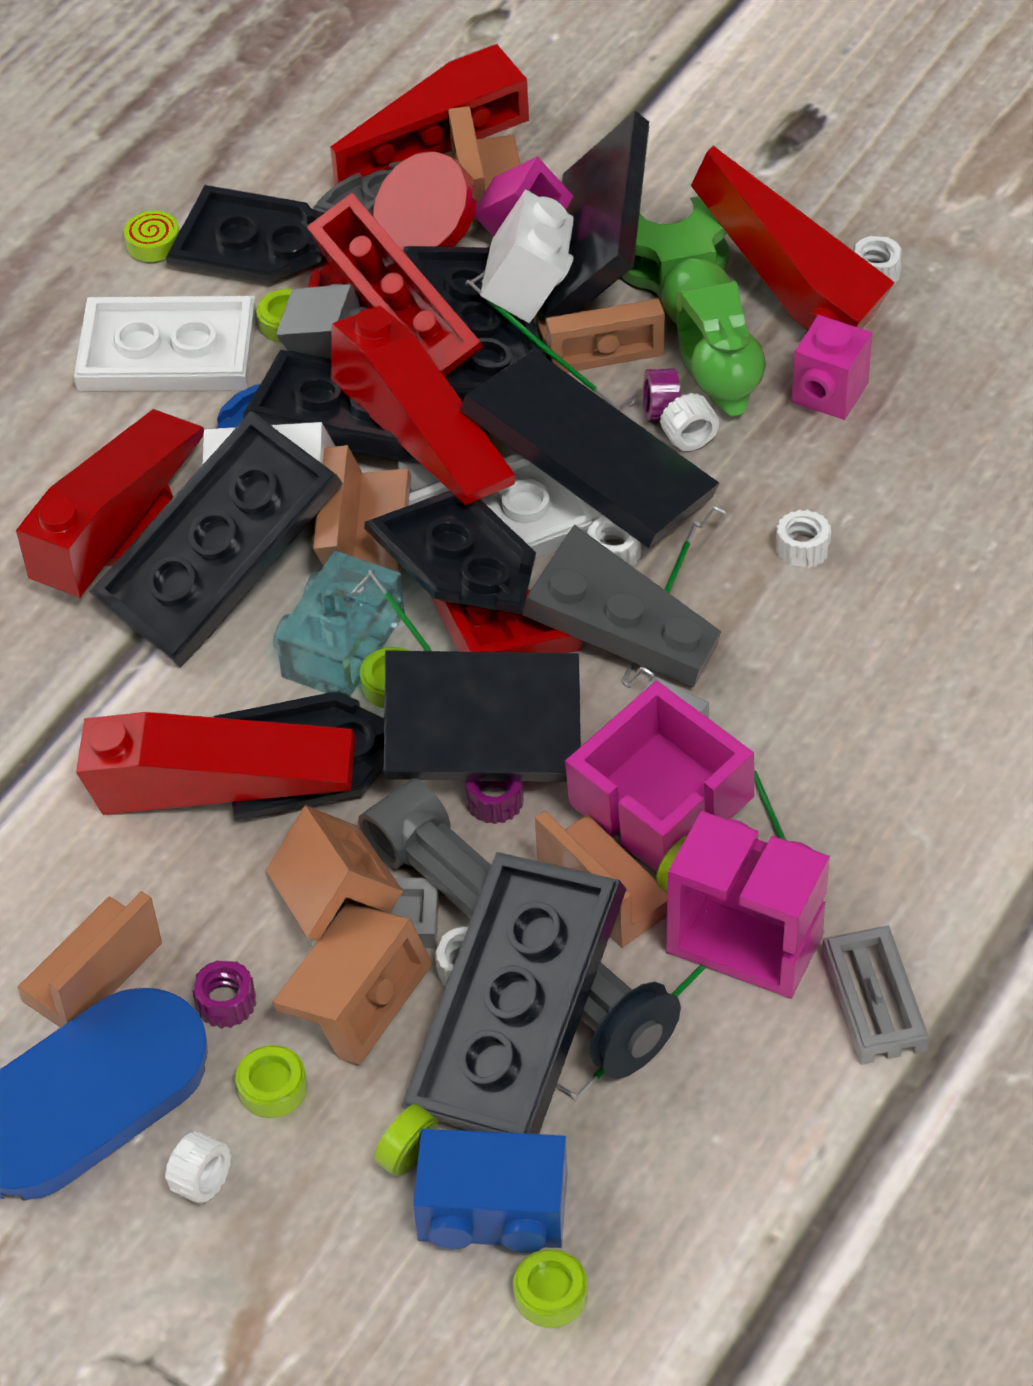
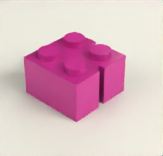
[565,680,754,873]
[666,811,830,999]

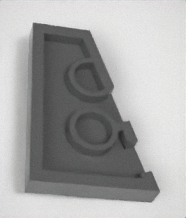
[522,524,721,687]

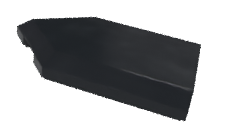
[166,185,326,282]
[364,491,536,614]
[213,691,384,821]

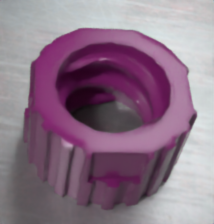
[642,368,681,421]
[465,781,524,824]
[192,960,256,1029]

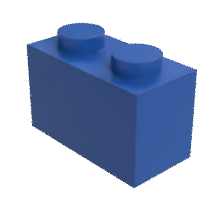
[413,1129,568,1253]

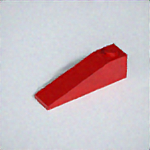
[330,44,529,185]
[691,145,895,330]
[307,193,483,377]
[331,305,515,505]
[16,409,204,598]
[76,712,356,815]

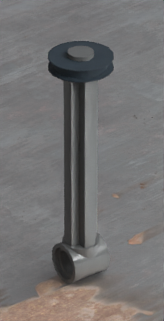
[358,778,681,1079]

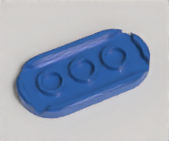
[0,988,208,1200]

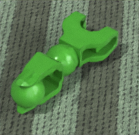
[622,196,766,416]

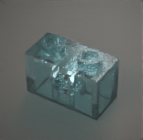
[273,551,405,697]

